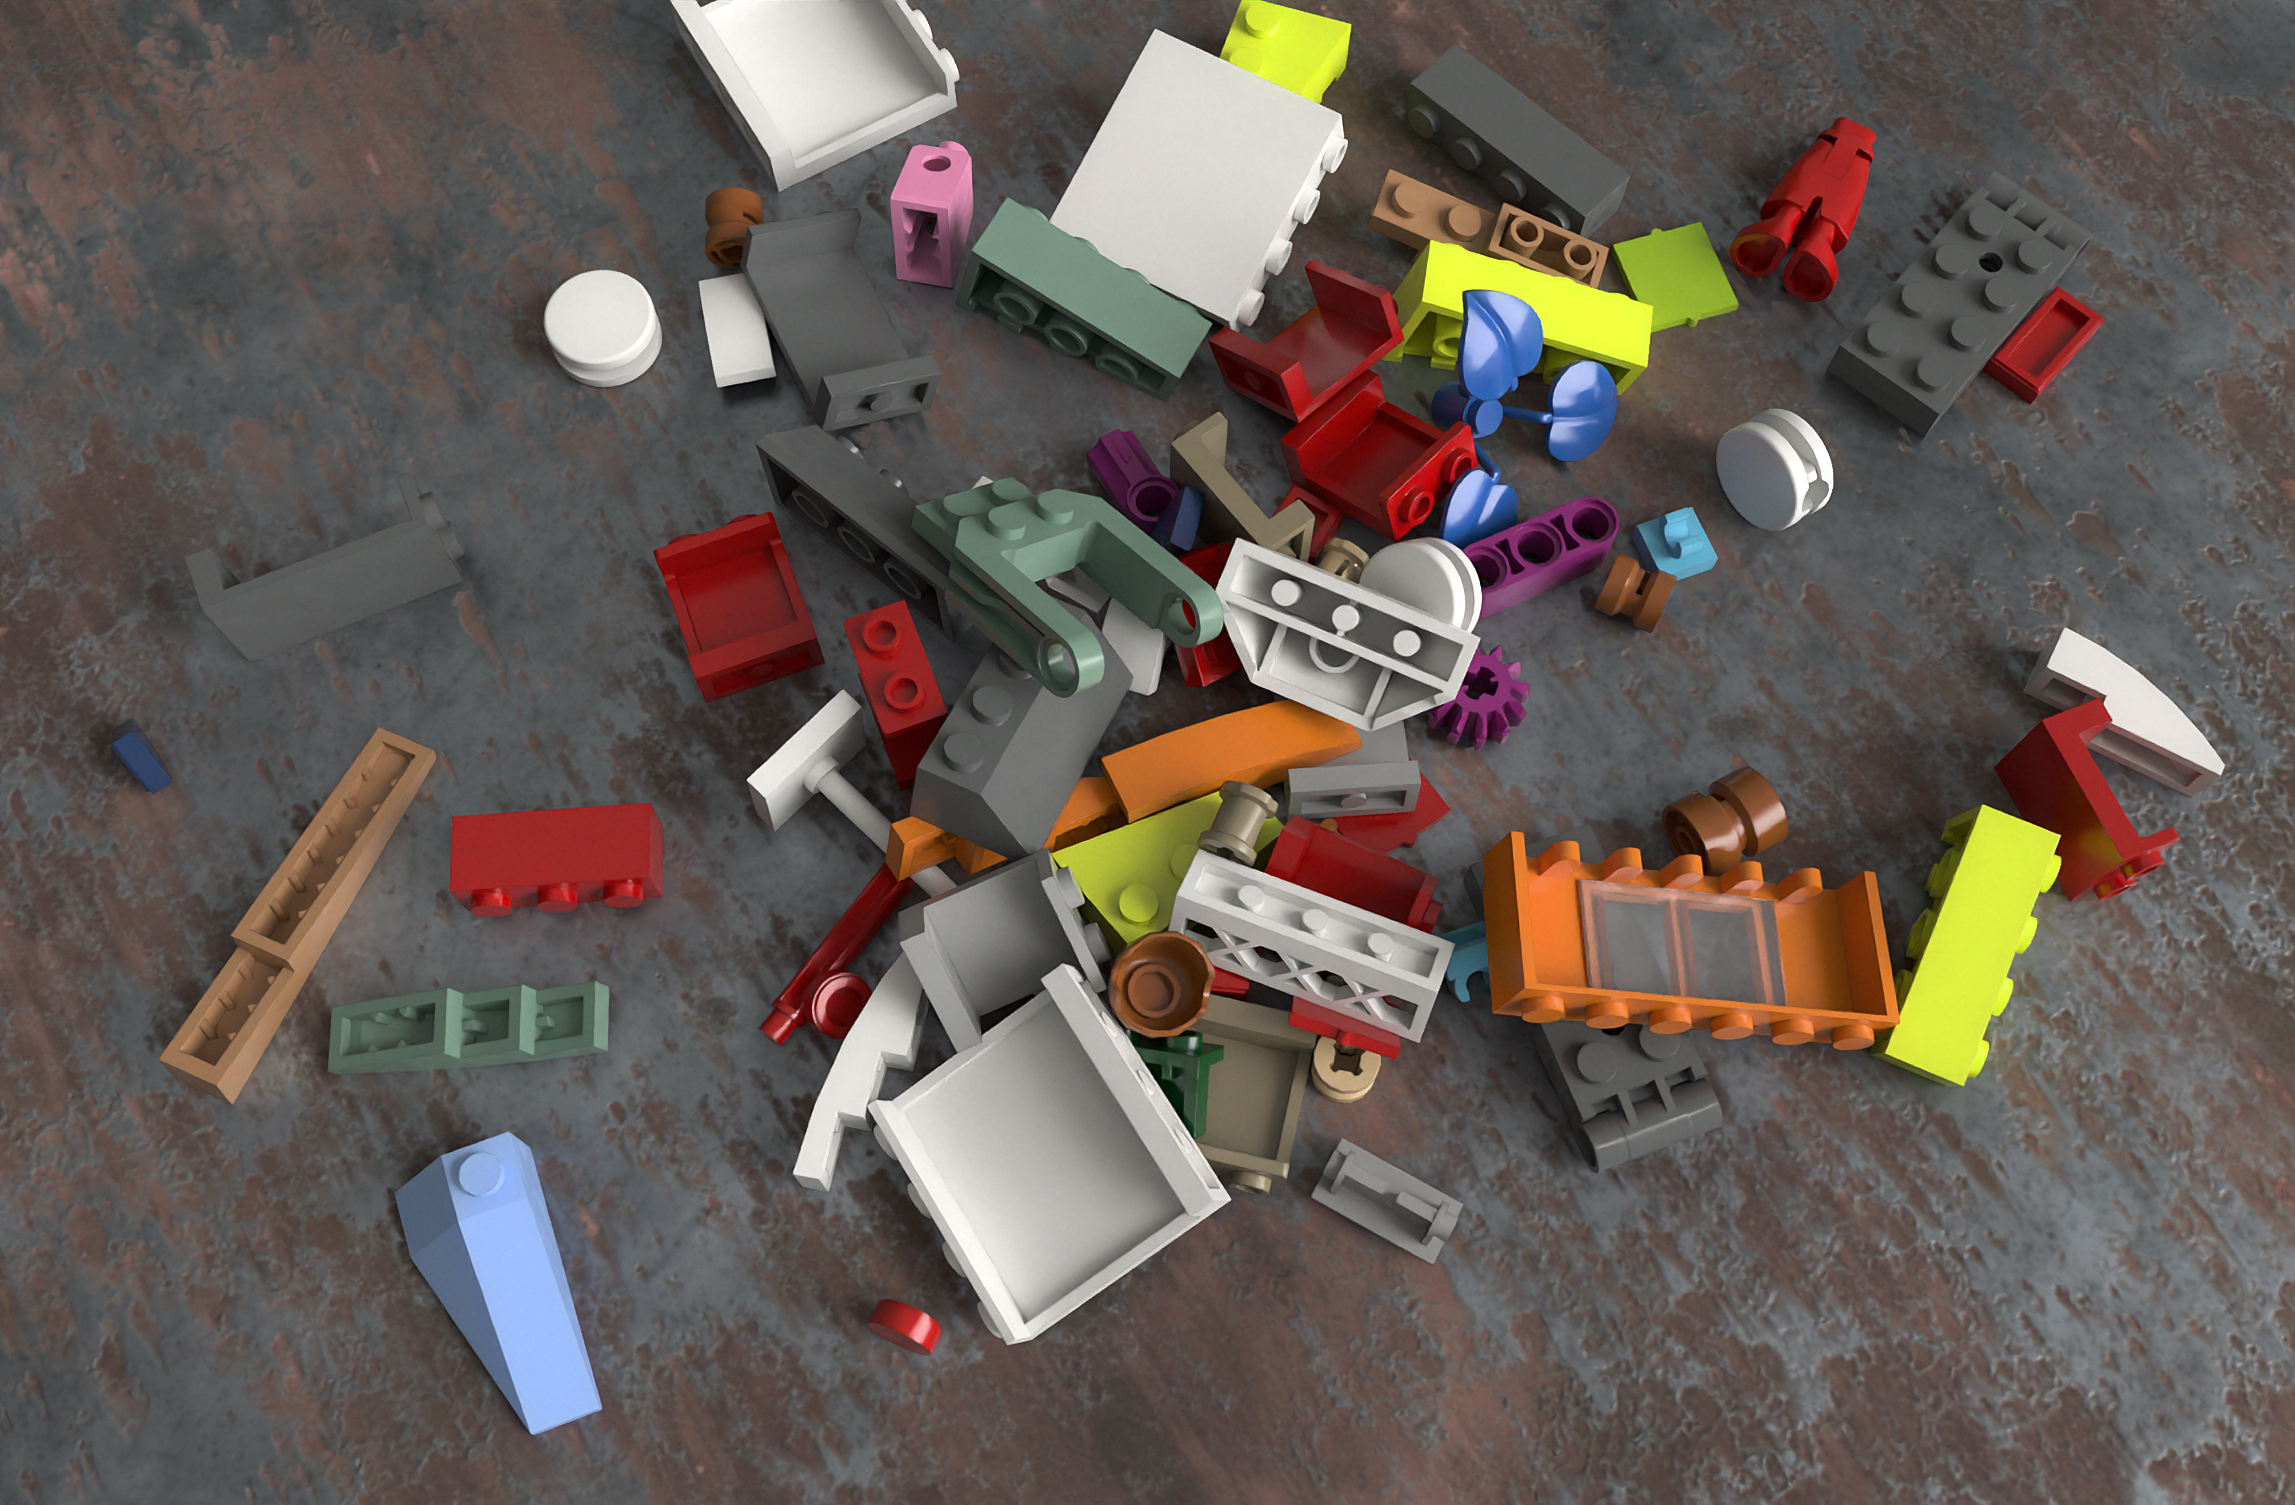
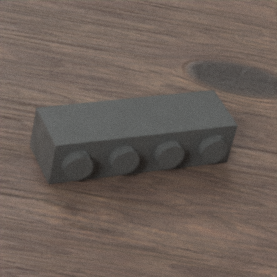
[1404,43,1630,239]

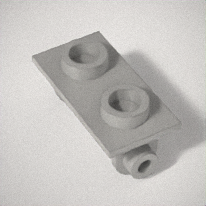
[1311,1138,1464,1266]

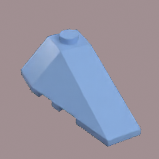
[394,1131,602,1435]

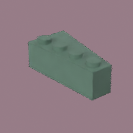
[955,197,1213,402]

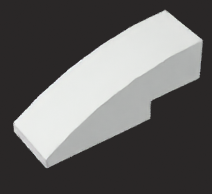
[2023,627,2225,798]

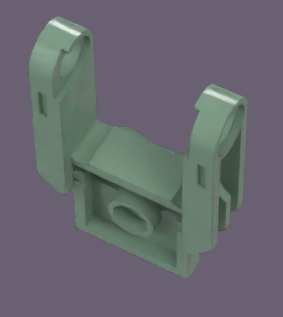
[911,476,1224,698]

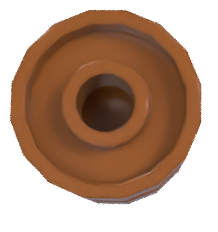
[1662,767,1788,877]

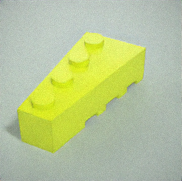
[1219,0,1352,104]
[1380,240,1653,395]
[1870,804,2061,1086]

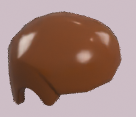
[1107,931,1215,1038]

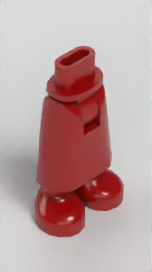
[1729,117,1876,302]

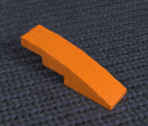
[1101,699,1362,823]
[885,777,1146,881]

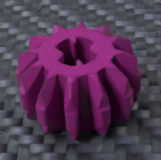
[1428,645,1530,751]

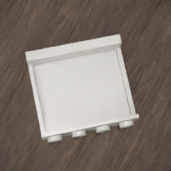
[669,0,959,192]
[1049,29,1348,333]
[867,963,1231,1345]

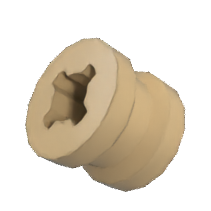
[1310,1036,1381,1103]

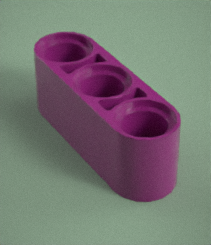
[1462,496,1619,620]

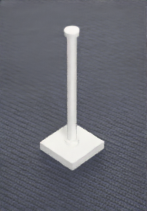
[747,689,1046,996]

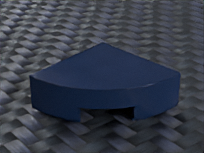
[1149,486,1205,557]
[111,718,173,795]

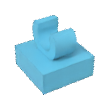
[1632,507,1718,581]
[1436,920,1490,1003]

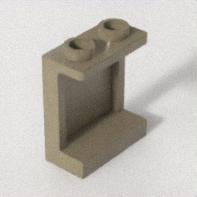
[1170,412,1315,563]
[1187,994,1317,1195]

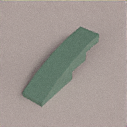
[328,981,609,1074]

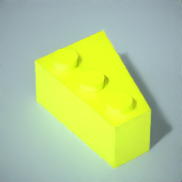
[1051,791,1284,954]

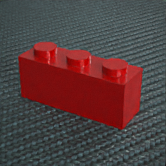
[449,803,663,917]

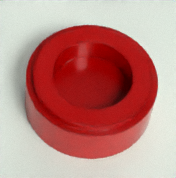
[803,970,872,1039]
[868,1299,942,1356]

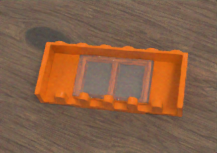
[1482,831,1900,1050]

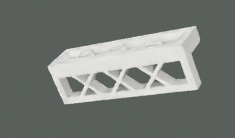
[1168,849,1455,1043]

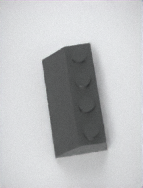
[755,424,973,643]
[909,595,1134,861]

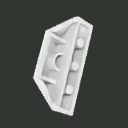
[1215,538,1481,732]

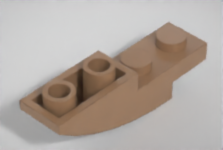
[1366,169,1609,289]

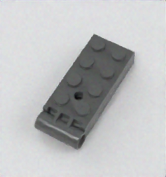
[1827,170,2094,437]
[1463,823,1723,1173]

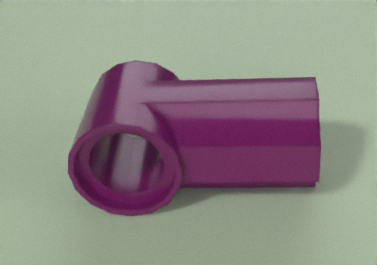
[1087,429,1180,536]

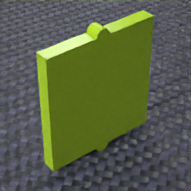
[1611,222,1739,333]

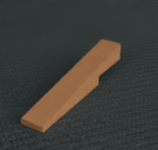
[158,727,437,1105]

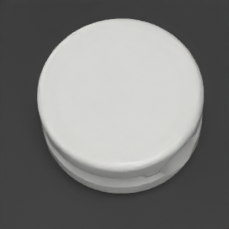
[543,270,662,387]
[1716,408,1833,531]
[1359,537,1482,633]

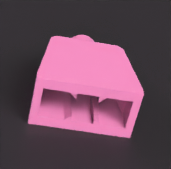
[890,141,974,288]

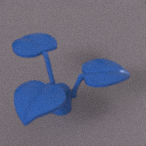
[1431,289,1618,551]

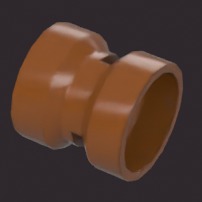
[705,187,764,270]
[1594,553,1677,633]

